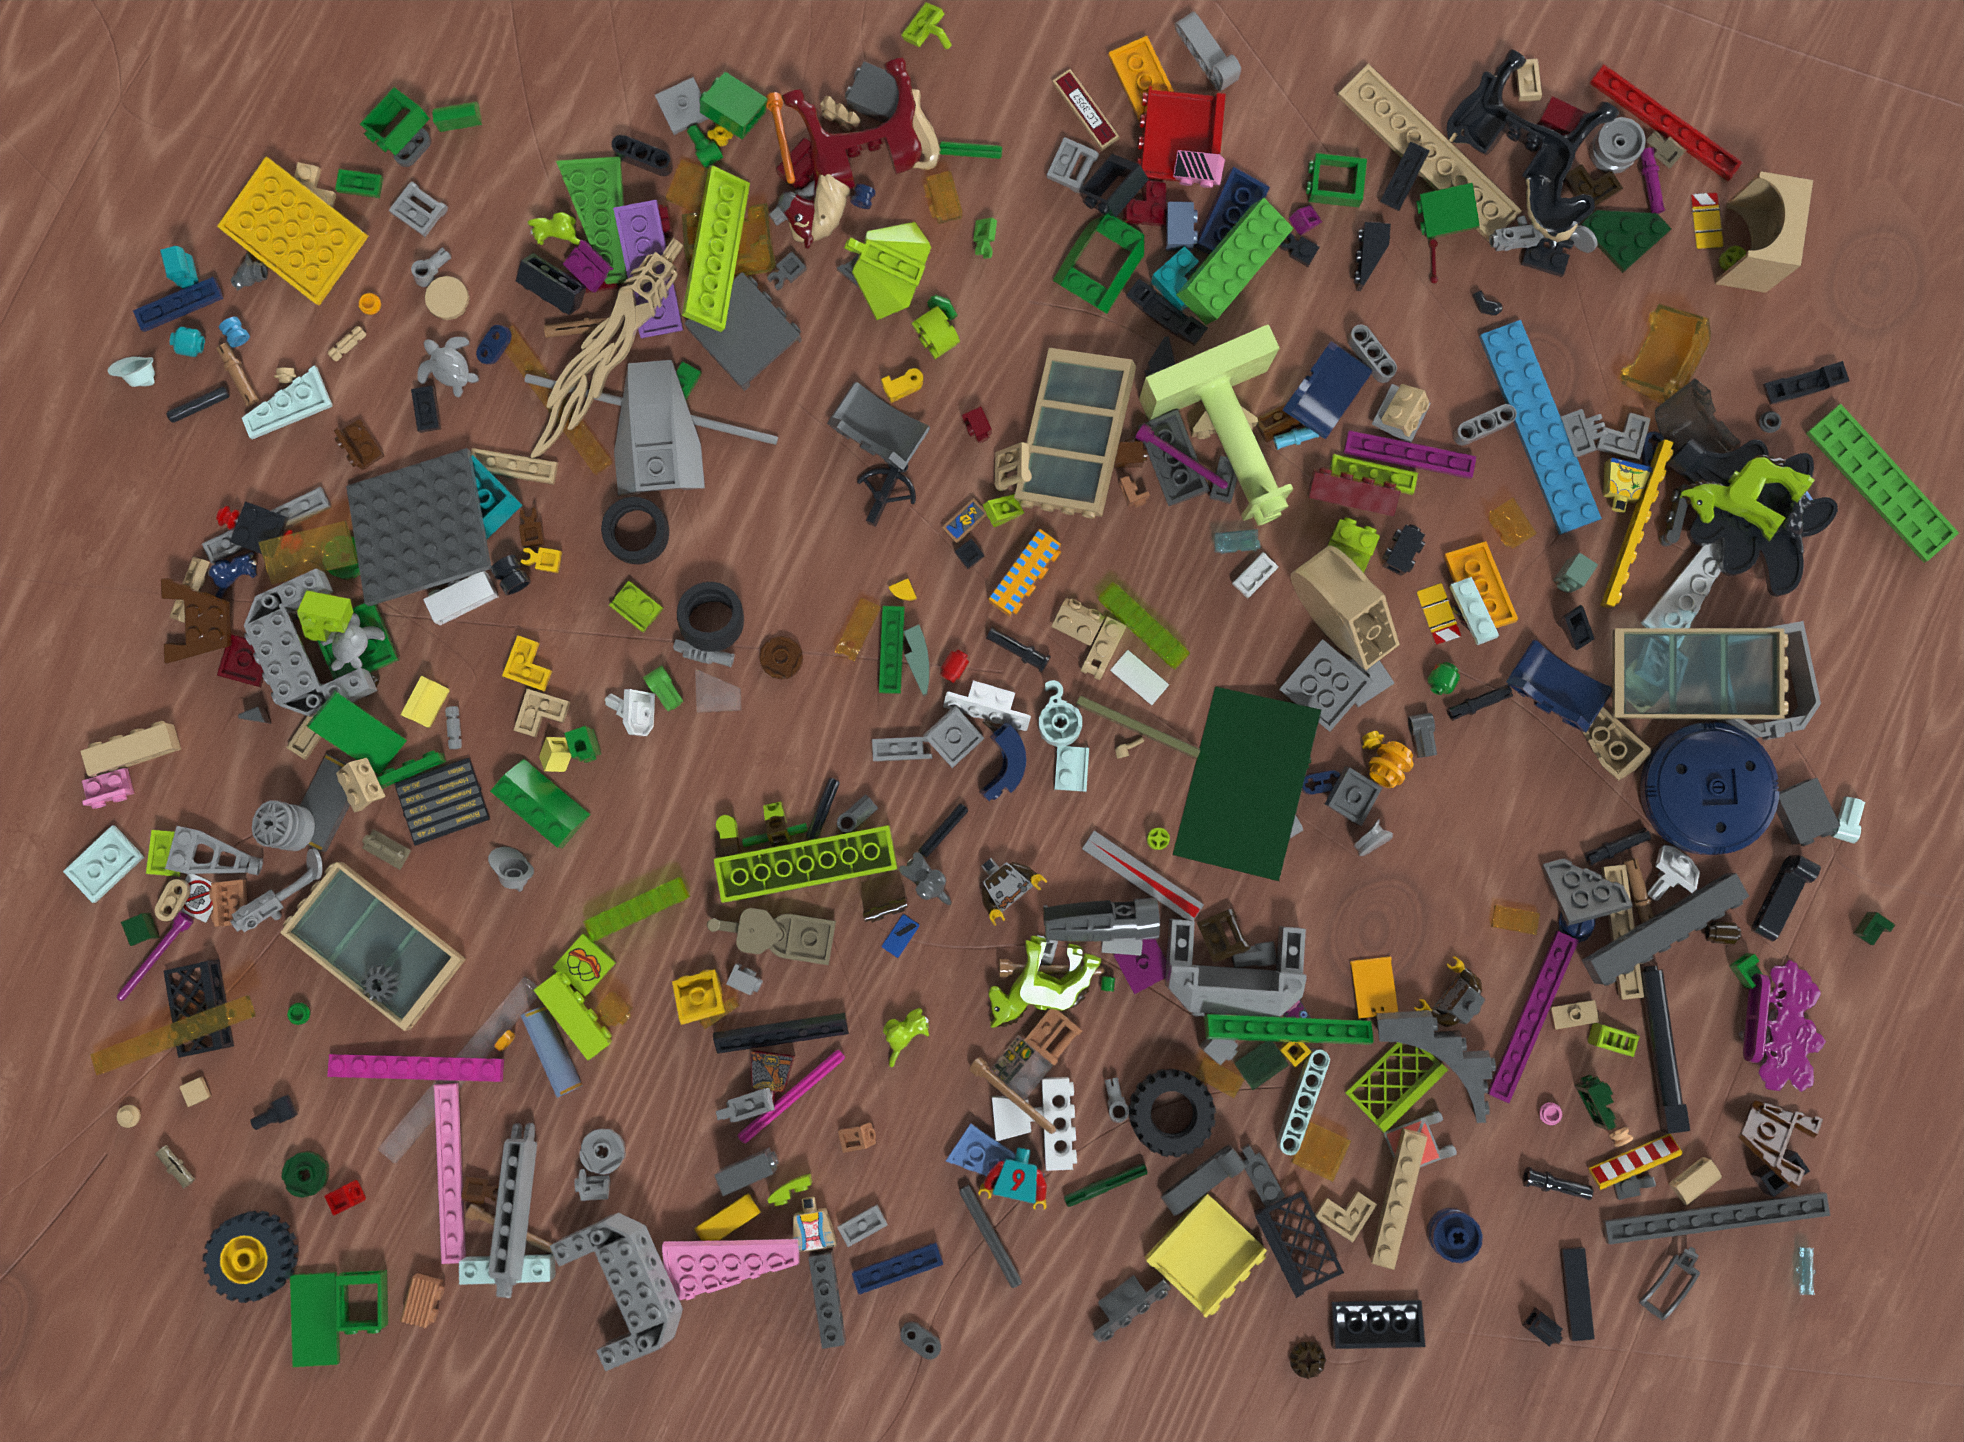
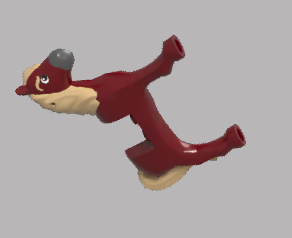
[778,57,940,249]

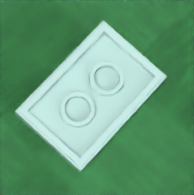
[63,825,144,903]

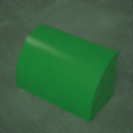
[432,101,482,132]

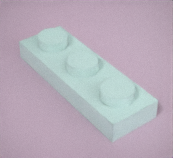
[1450,577,1499,645]

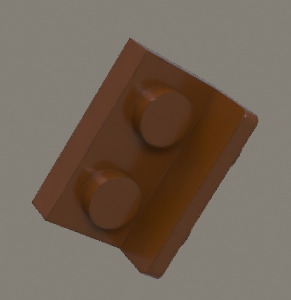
[334,419,384,470]

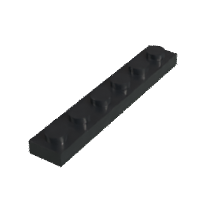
[713,1013,849,1054]

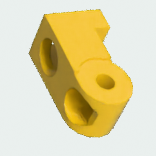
[881,368,923,403]

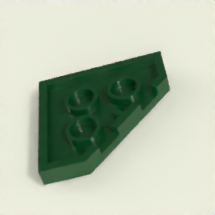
[1581,210,1672,273]

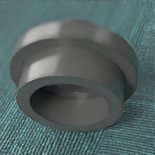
[1759,411,1781,433]

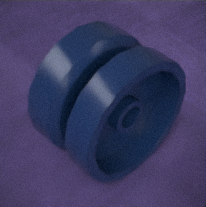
[1426,1208,1483,1263]

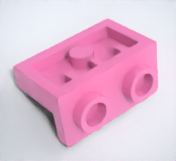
[82,768,134,809]

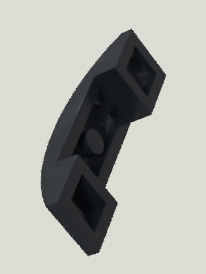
[1126,279,1208,346]
[1763,361,1850,405]

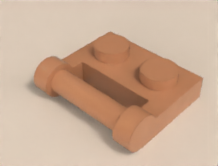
[1024,1009,1083,1065]

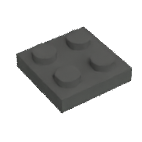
[1324,766,1382,826]

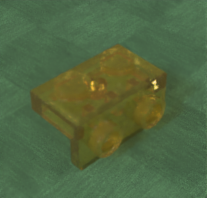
[1488,497,1538,549]

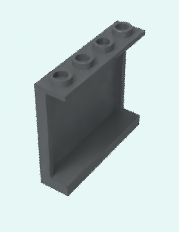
[684,272,802,391]

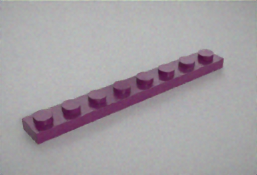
[1487,931,1579,1103]

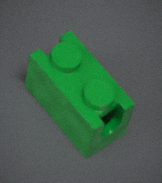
[564,726,601,763]

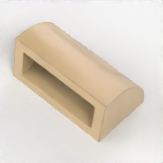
[1668,1157,1722,1206]

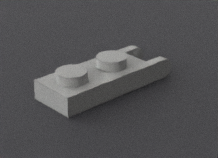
[872,737,932,762]

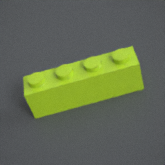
[534,971,612,1061]

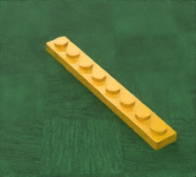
[1600,440,1673,608]

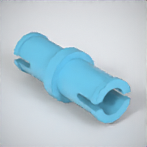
[1273,427,1319,450]

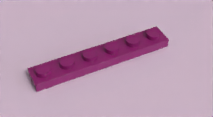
[1343,431,1477,479]

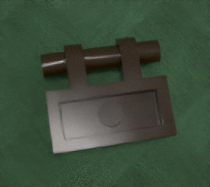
[863,897,908,923]

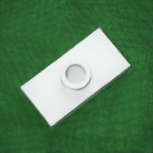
[1232,552,1278,599]

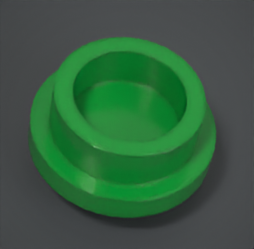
[287,1003,311,1025]

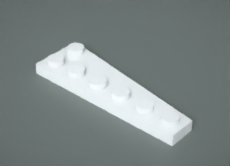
[1641,538,1722,649]

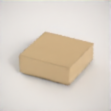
[180,1077,211,1107]

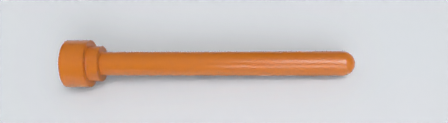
[766,92,795,184]

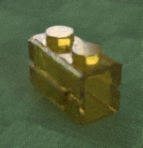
[923,171,963,224]

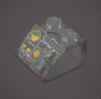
[990,1035,1053,1100]

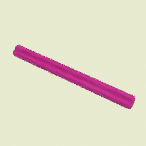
[738,1050,845,1144]

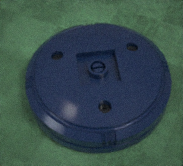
[1640,722,1779,855]

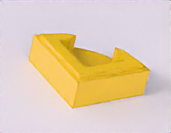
[888,579,917,601]

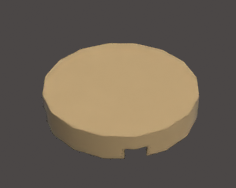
[425,276,470,320]

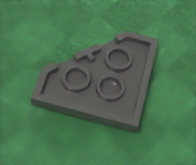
[1542,858,1632,926]

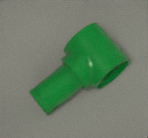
[687,125,723,169]

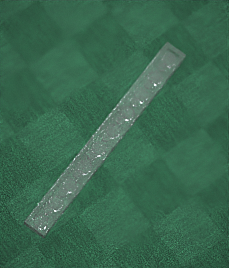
[378,977,538,1164]

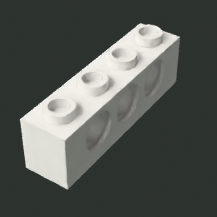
[1042,1077,1077,1171]

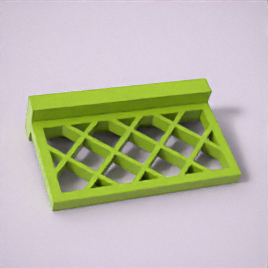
[1345,1042,1448,1133]

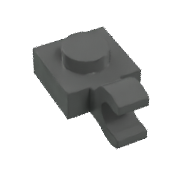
[1613,1175,1656,1200]

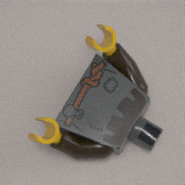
[1414,956,1485,1027]

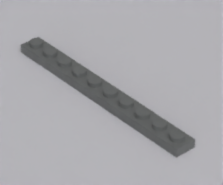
[1603,1192,1830,1245]

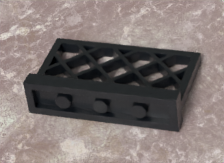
[163,959,234,1058]
[1254,1190,1344,1298]

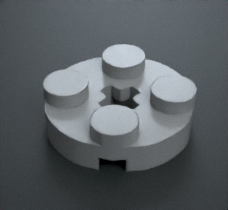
[580,1128,626,1174]

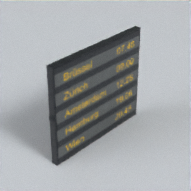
[394,758,491,846]

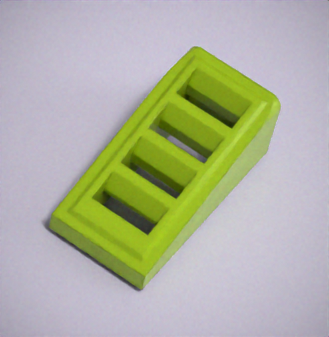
[1588,1023,1640,1057]

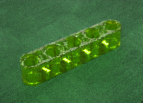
[1097,582,1190,670]
[583,876,691,942]

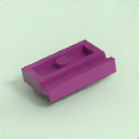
[563,240,614,293]

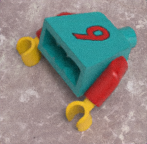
[978,1147,1047,1210]

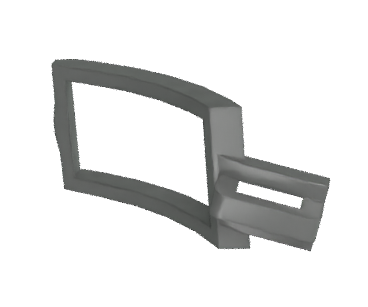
[1639,1246,1701,1321]

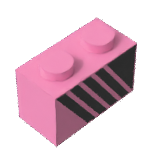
[1173,150,1225,188]

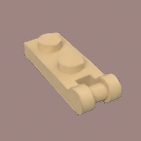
[1081,616,1127,680]

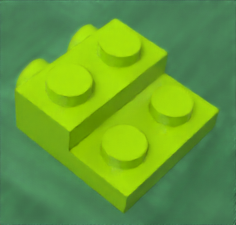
[1327,518,1380,573]

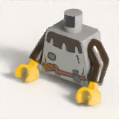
[981,858,1047,926]

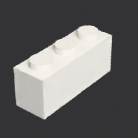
[423,571,499,625]

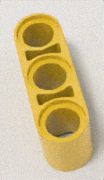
[694,1193,760,1241]

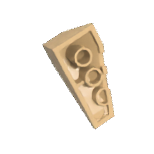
[1582,707,1651,781]

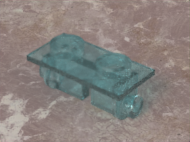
[1215,529,1260,555]

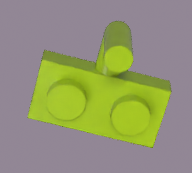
[901,2,952,49]

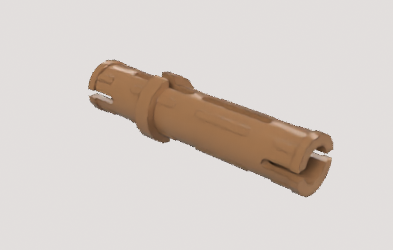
[544,317,609,338]
[216,343,259,406]
[1624,858,1654,924]

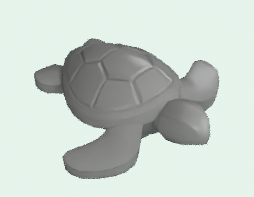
[417,337,479,398]
[321,613,385,671]

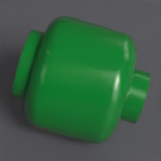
[1427,662,1460,695]

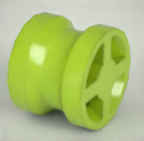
[1719,246,1746,271]
[1146,828,1170,850]

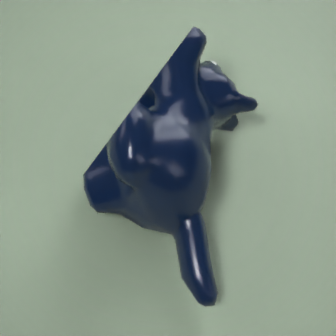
[208,552,257,599]

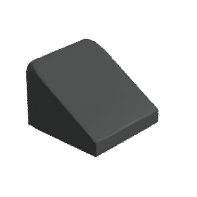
[238,707,271,724]

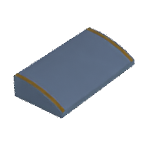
[521,1006,583,1098]

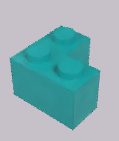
[1151,246,1199,312]

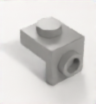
[575,1169,610,1201]

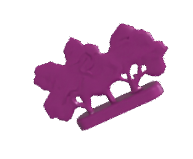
[1743,960,1826,1092]

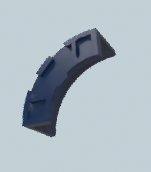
[1283,341,1373,439]
[1506,640,1612,733]

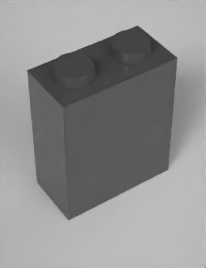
[845,61,898,123]
[1776,778,1840,846]
[714,1148,779,1196]

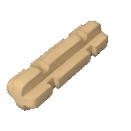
[328,326,366,361]

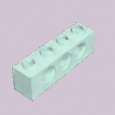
[459,1254,556,1285]

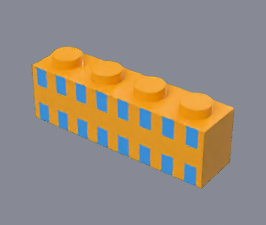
[989,529,1061,617]

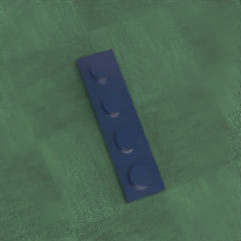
[133,277,224,332]
[851,1242,944,1295]

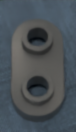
[393,128,431,167]
[900,1321,941,1360]

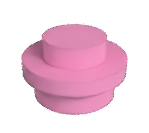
[1539,1102,1562,1125]

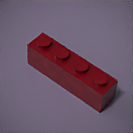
[1307,467,1401,516]

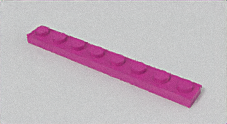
[327,1054,504,1082]

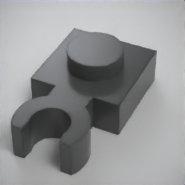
[767,252,807,291]

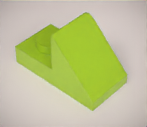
[982,494,1024,527]

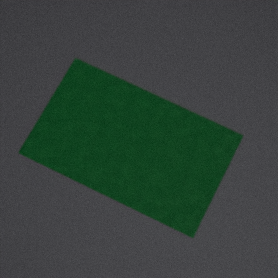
[1173,686,1322,881]

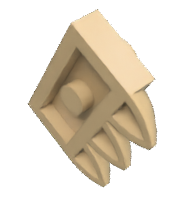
[820,96,862,133]

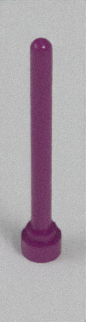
[1135,423,1228,489]
[117,912,194,1001]

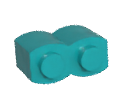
[160,246,199,289]

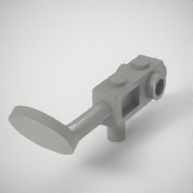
[1489,216,1597,253]
[230,849,322,933]

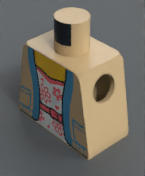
[793,1197,837,1252]

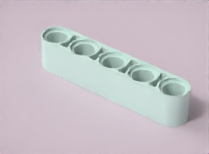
[1277,1048,1330,1155]

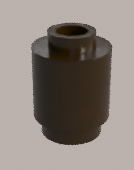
[1704,921,1741,944]

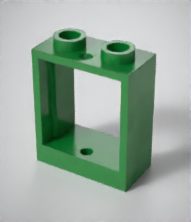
[360,87,430,156]
[1305,153,1367,208]
[335,1270,388,1335]

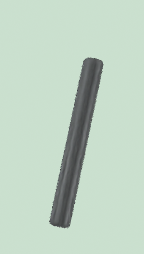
[959,1185,1022,1288]

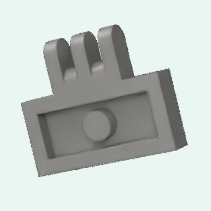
[1561,409,1608,457]

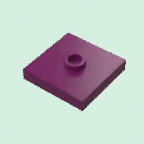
[1113,939,1166,995]

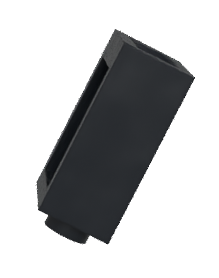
[1079,154,1149,218]

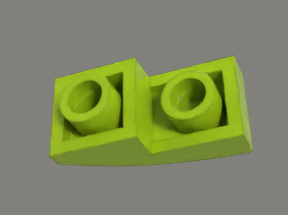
[767,1173,812,1206]

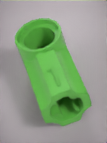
[643,665,684,712]

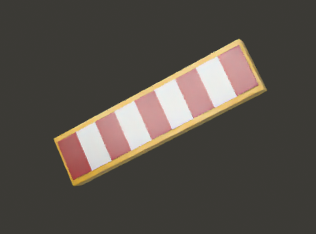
[1589,1134,1682,1190]

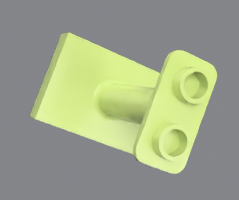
[1139,324,1293,526]

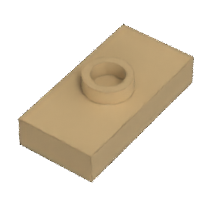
[1515,59,1542,101]
[1549,1000,1599,1030]

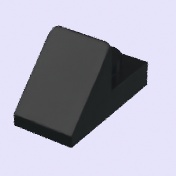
[1557,605,1595,651]

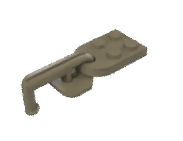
[707,908,836,965]

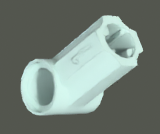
[1831,797,1865,844]

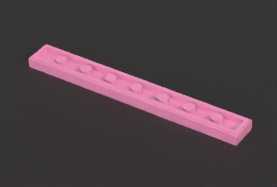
[434,1083,466,1264]

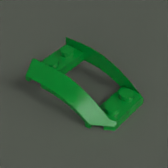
[1053,214,1145,314]

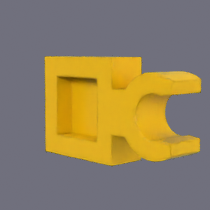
[521,547,562,573]

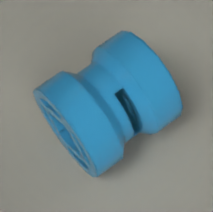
[219,317,250,347]

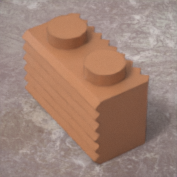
[400,1273,445,1328]

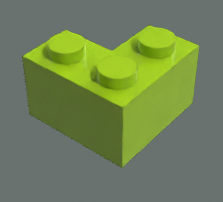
[297,590,353,642]

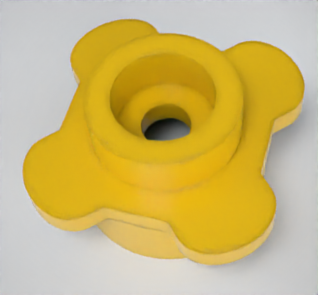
[708,124,733,146]
[1362,731,1384,750]

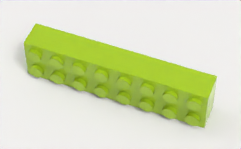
[714,825,898,903]

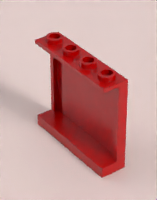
[1136,86,1226,184]

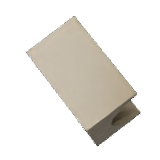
[1715,171,1813,293]

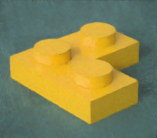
[502,635,552,692]

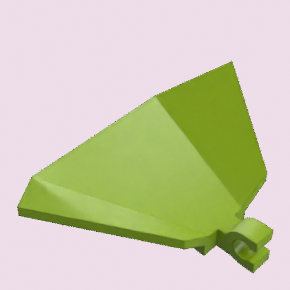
[844,222,931,321]

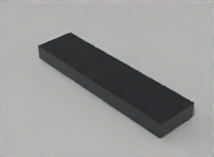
[1561,1247,1595,1341]

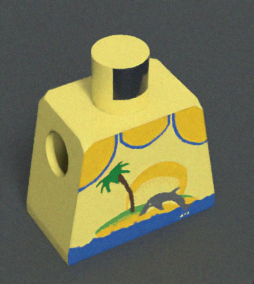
[1603,458,1652,512]

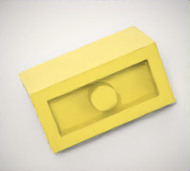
[401,676,450,728]

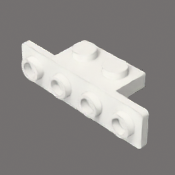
[943,681,1031,731]

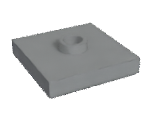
[655,77,709,135]
[1349,658,1394,708]
[923,706,984,768]

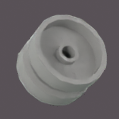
[1589,117,1646,174]

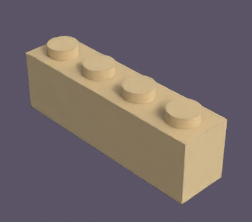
[81,721,181,777]

